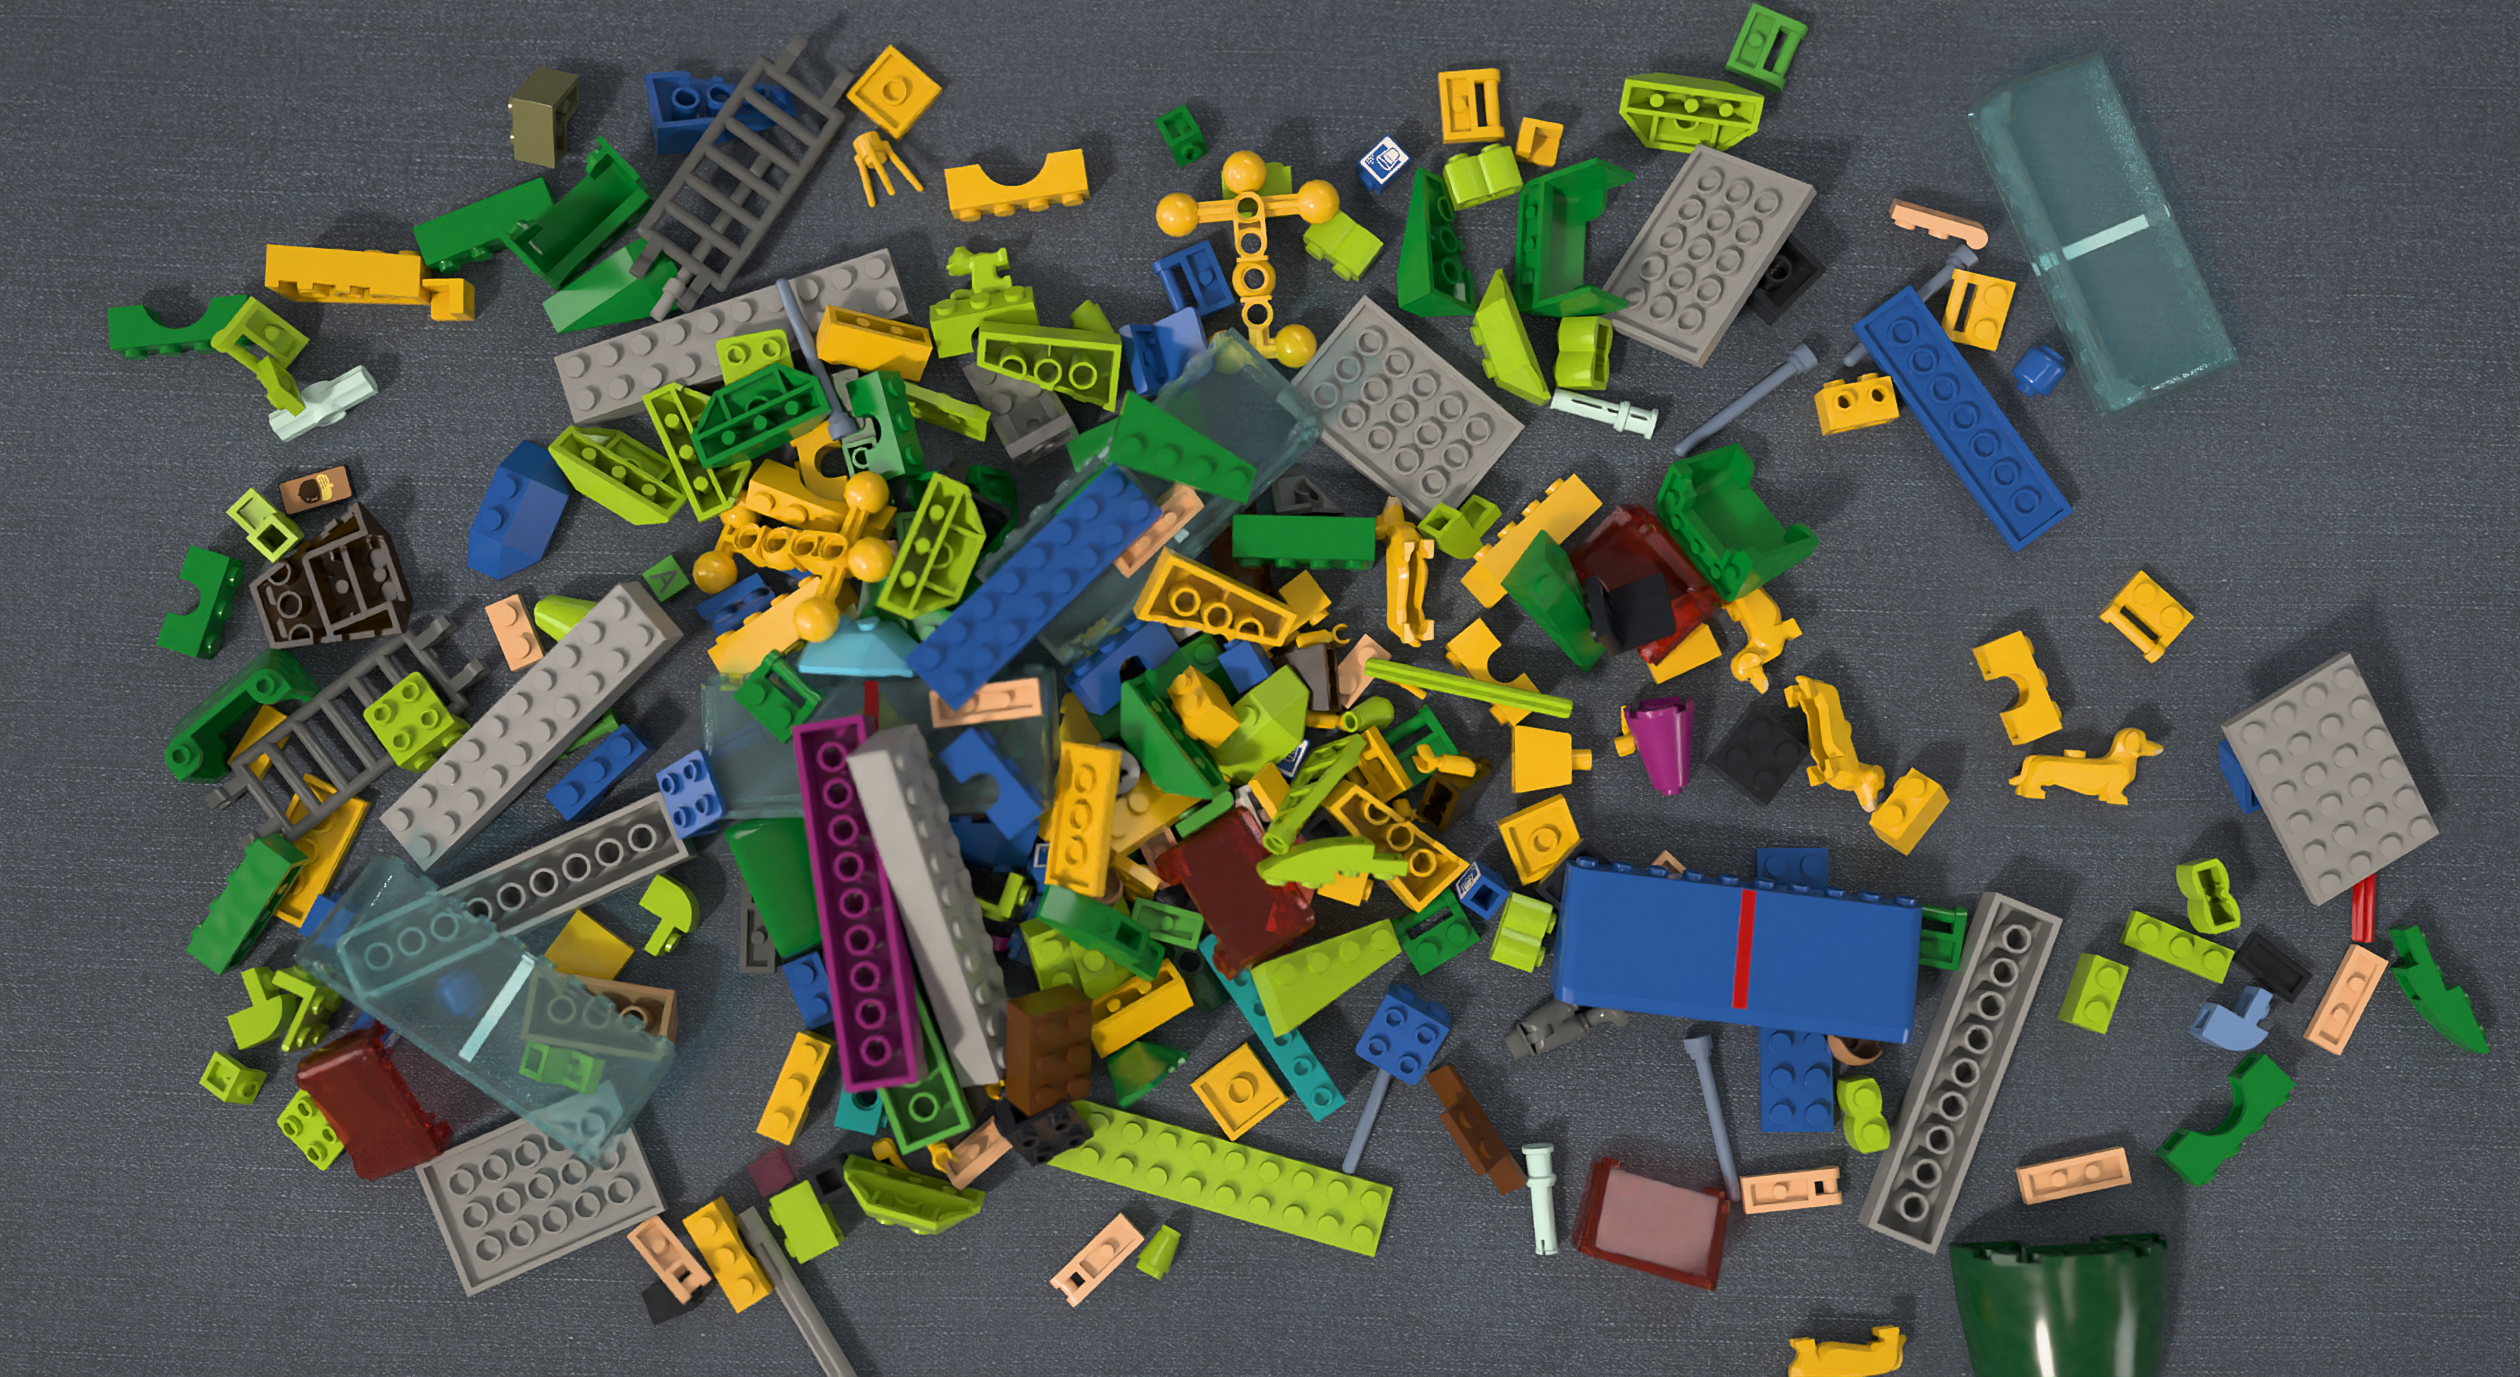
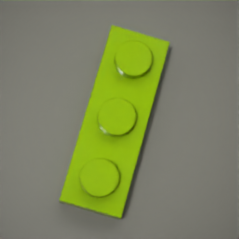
[903,381,992,442]
[2119,910,2235,984]

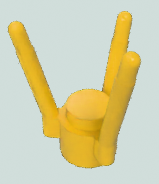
[853,131,923,207]

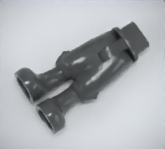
[1503,996,1630,1061]

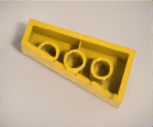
[265,244,432,305]
[707,574,860,687]

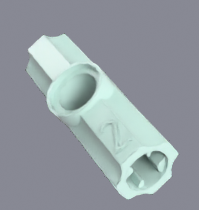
[268,365,379,442]

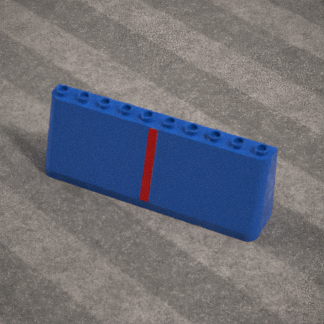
[1549,856,1923,1043]

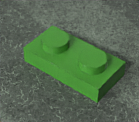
[1131,897,1206,951]

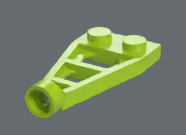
[1262,733,1367,855]

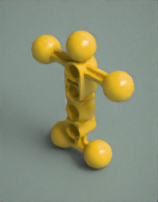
[1156,150,1340,375]
[692,471,894,643]

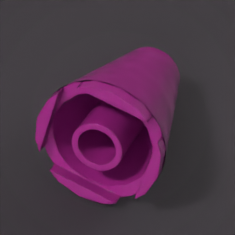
[1623,696,1695,795]

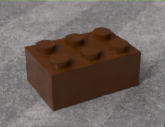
[1006,983,1092,1116]

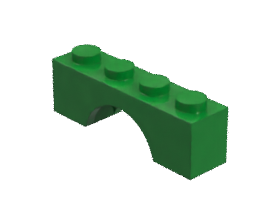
[107,294,261,360]
[2154,1051,2296,1187]

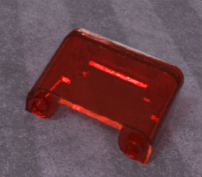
[1568,503,1731,667]
[1154,805,1315,982]
[295,1017,454,1182]
[1569,1156,1731,1291]

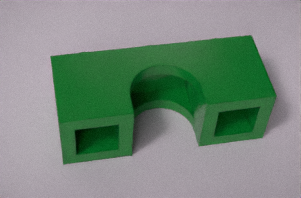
[846,371,927,485]
[156,545,245,660]

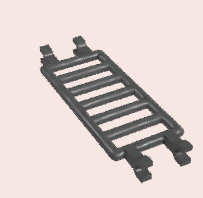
[628,33,855,313]
[204,614,493,852]

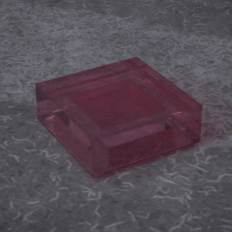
[746,1148,797,1198]

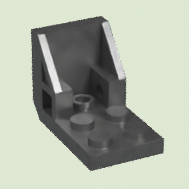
[962,361,1080,470]

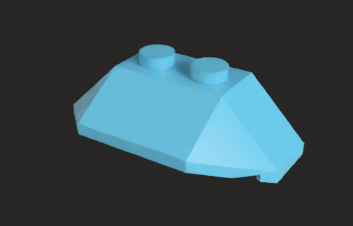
[794,616,919,677]

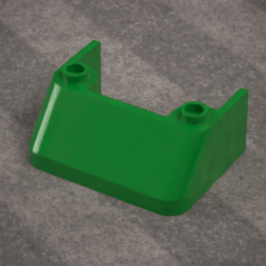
[495,135,658,291]
[1513,157,1635,318]

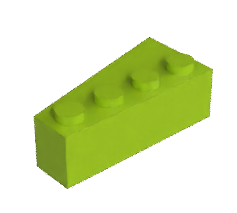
[977,320,1122,413]
[1250,918,1402,1038]

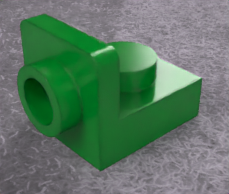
[1154,104,1208,168]

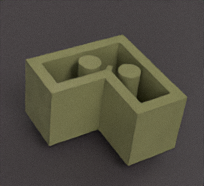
[508,66,580,169]

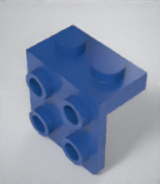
[1119,307,1214,395]
[656,749,727,840]
[1355,981,1452,1085]

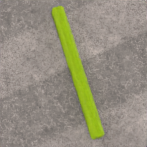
[1364,657,1573,718]

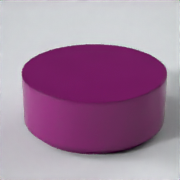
[986,930,1010,951]

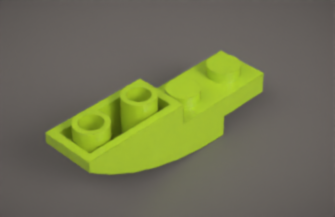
[1257,836,1408,889]

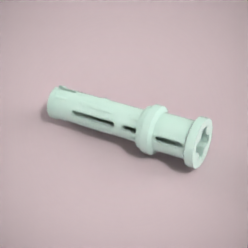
[1550,387,1659,440]
[1522,1143,1559,1255]

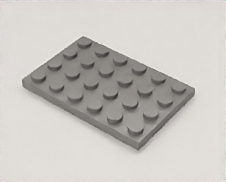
[1599,143,1817,369]
[1276,295,1525,522]
[2220,651,2440,906]
[414,1078,669,1297]

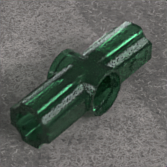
[1158,940,1231,1015]

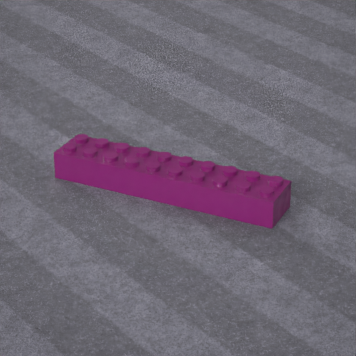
[791,715,928,1093]

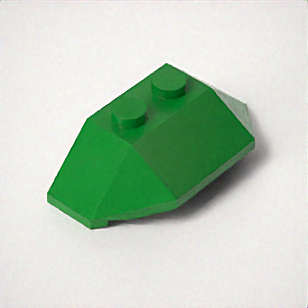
[690,363,833,469]
[1120,676,1230,799]

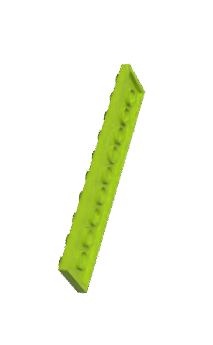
[1045,1099,1393,1257]

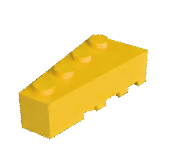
[1460,474,1603,611]
[1133,546,1297,647]
[1107,769,1231,868]
[1319,779,1470,913]

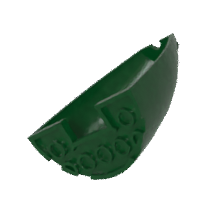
[1949,1232,2168,1377]

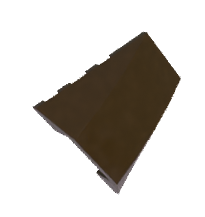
[249,501,413,649]

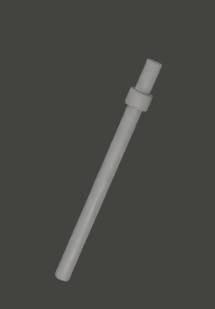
[650,154,772,322]

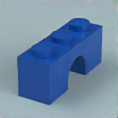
[1064,614,1180,715]
[545,723,658,822]
[938,726,1048,840]

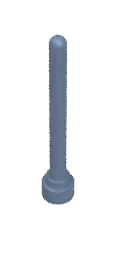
[1843,244,1979,367]
[775,278,859,441]
[1674,343,1818,456]
[1683,1032,1742,1202]
[1342,1068,1392,1175]

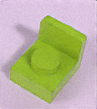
[199,1051,267,1105]

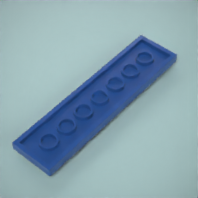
[1850,285,2074,553]
[904,464,1164,713]
[1754,848,1834,1132]

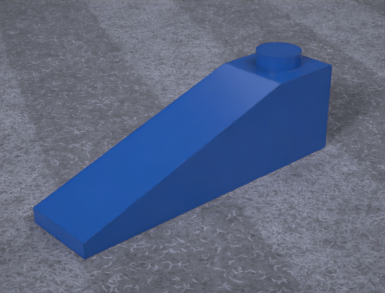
[644,71,797,155]
[949,816,1040,875]

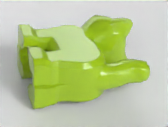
[946,246,1013,301]

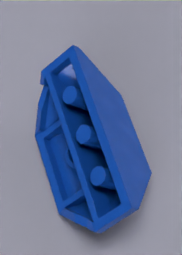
[467,440,571,580]

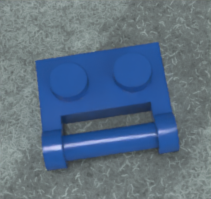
[1152,239,1235,320]

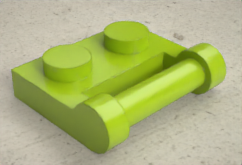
[211,296,310,381]

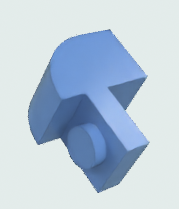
[2188,986,2273,1051]

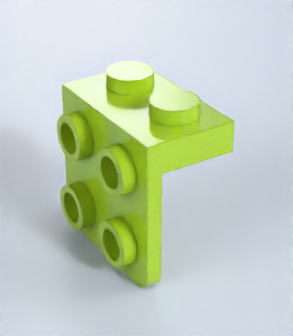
[716,328,795,387]
[363,672,471,774]
[974,872,1035,922]
[272,963,346,1053]
[277,1064,382,1171]

